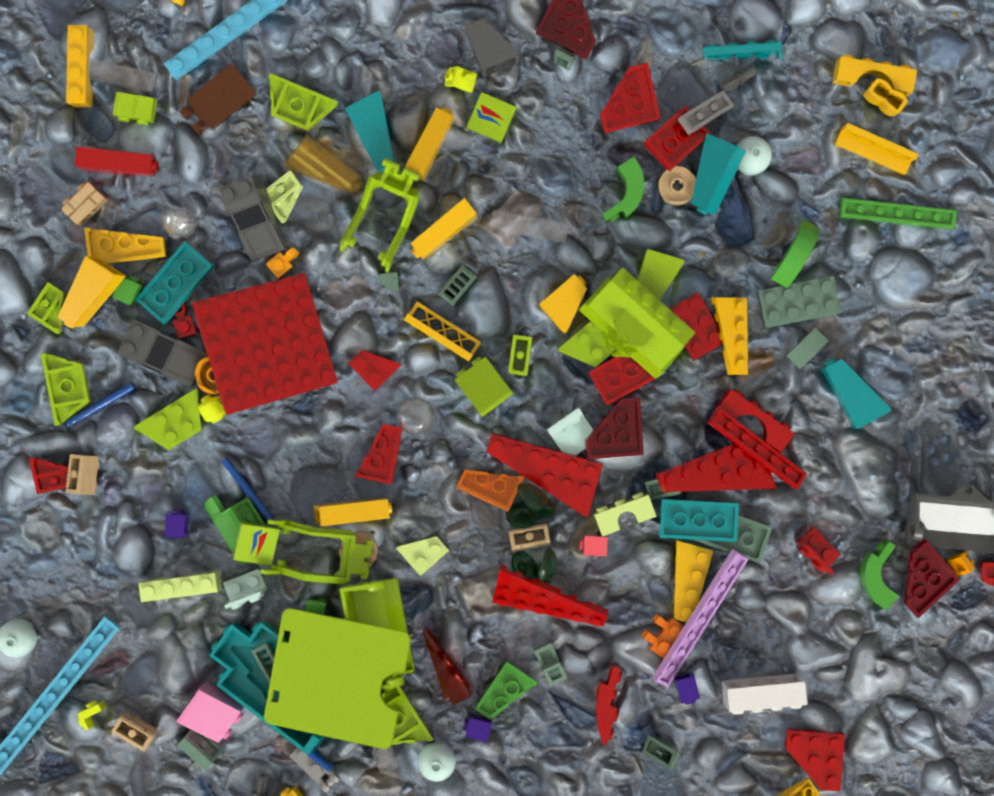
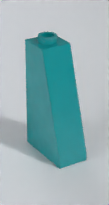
[345,91,395,173]
[691,133,746,215]
[821,357,892,429]

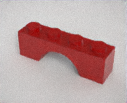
[716,389,795,452]

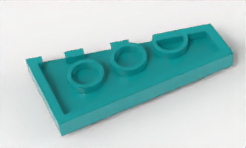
[703,40,783,59]

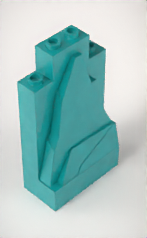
[209,620,326,755]

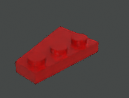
[354,424,403,484]

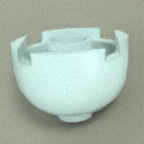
[736,136,772,175]
[0,618,37,658]
[418,741,456,782]

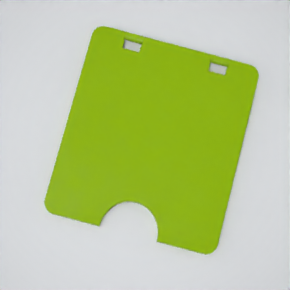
[264,608,411,749]

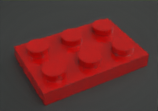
[643,105,711,172]
[669,292,723,361]
[588,357,655,406]

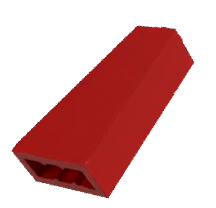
[75,147,159,177]

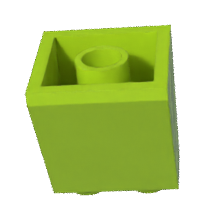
[455,356,513,417]

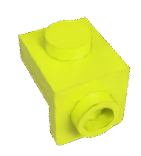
[445,66,477,93]
[78,700,107,731]

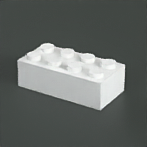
[721,673,807,715]

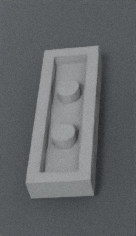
[678,90,734,135]

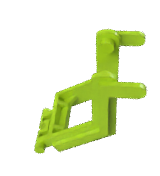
[340,158,421,273]
[260,519,373,584]

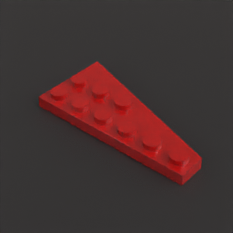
[487,432,603,518]
[656,443,777,492]
[492,564,608,627]

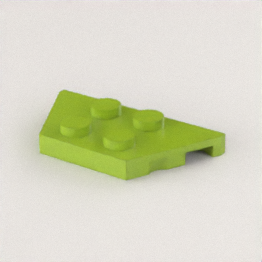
[269,73,339,131]
[557,321,616,367]
[41,353,91,426]
[134,388,203,450]
[382,686,434,745]

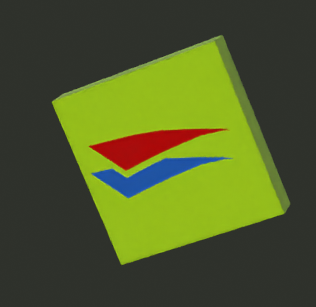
[466,92,517,143]
[233,522,280,565]

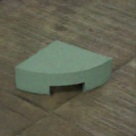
[378,272,399,292]

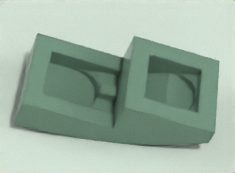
[786,326,829,369]
[533,641,567,686]

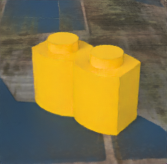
[863,78,908,117]

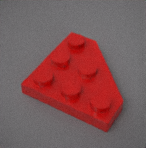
[600,63,661,134]
[785,728,845,792]

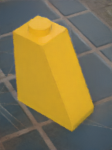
[539,274,587,334]

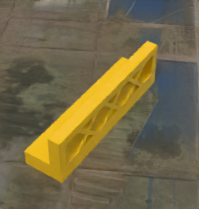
[834,123,918,175]
[404,302,481,361]

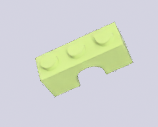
[593,492,657,537]

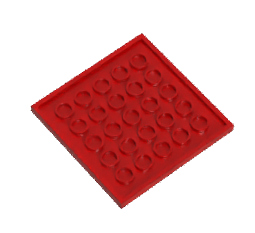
[192,273,338,416]

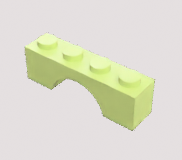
[138,570,222,602]

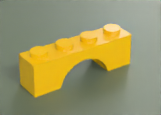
[66,25,94,108]
[832,55,917,97]

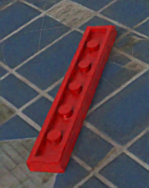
[707,407,807,489]

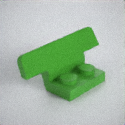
[205,495,265,565]

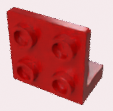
[796,527,840,575]

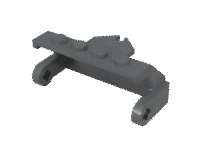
[905,485,994,553]

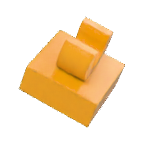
[947,551,975,576]

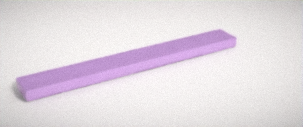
[652,549,749,687]

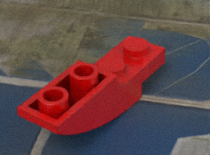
[595,663,623,745]

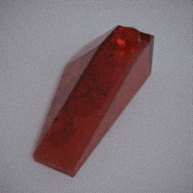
[423,626,472,705]

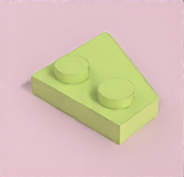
[266,170,303,224]
[396,536,449,576]

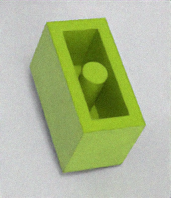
[508,335,532,376]

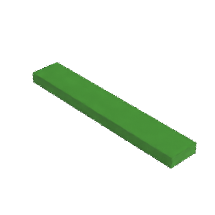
[839,198,957,230]

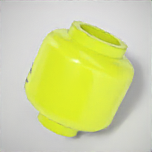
[198,394,225,424]

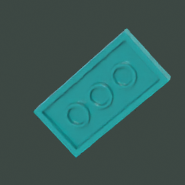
[135,241,215,325]
[659,499,739,542]

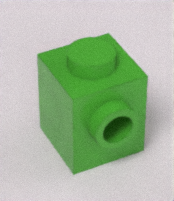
[112,275,144,306]
[305,597,328,615]

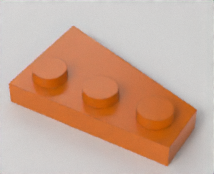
[456,470,524,512]

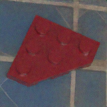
[536,0,596,60]
[585,398,644,459]
[904,539,960,618]

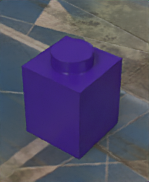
[165,509,189,538]
[674,672,700,705]
[463,714,492,742]

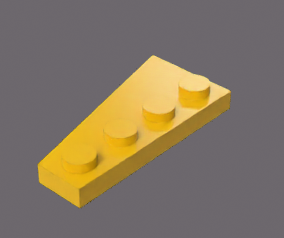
[84,228,167,264]
[711,297,748,375]
[673,540,713,622]

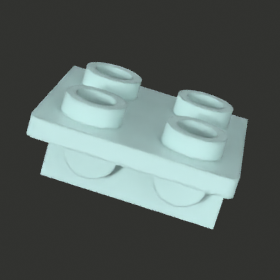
[546,407,593,455]
[223,568,268,610]

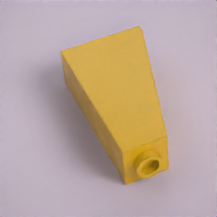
[405,107,454,181]
[410,198,477,260]
[58,256,126,328]
[313,498,392,526]

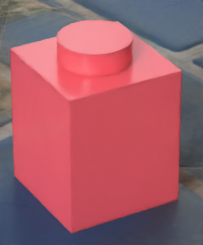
[579,534,608,556]

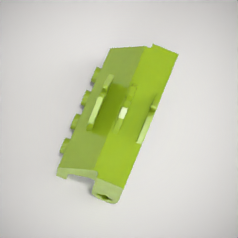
[579,267,695,379]
[340,577,415,689]

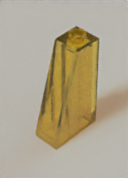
[284,135,364,195]

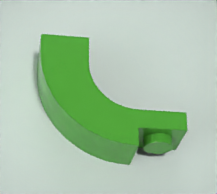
[601,157,644,223]
[771,220,820,288]
[860,539,898,611]

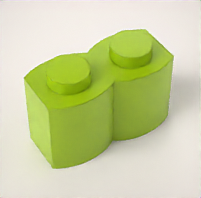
[113,92,158,126]

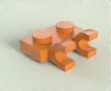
[641,613,684,658]

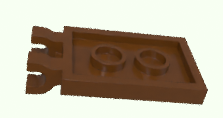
[179,63,257,135]

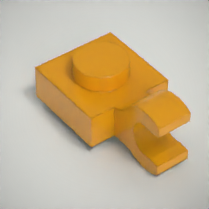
[266,247,300,279]

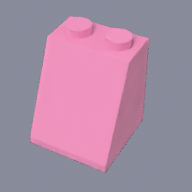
[177,681,244,743]

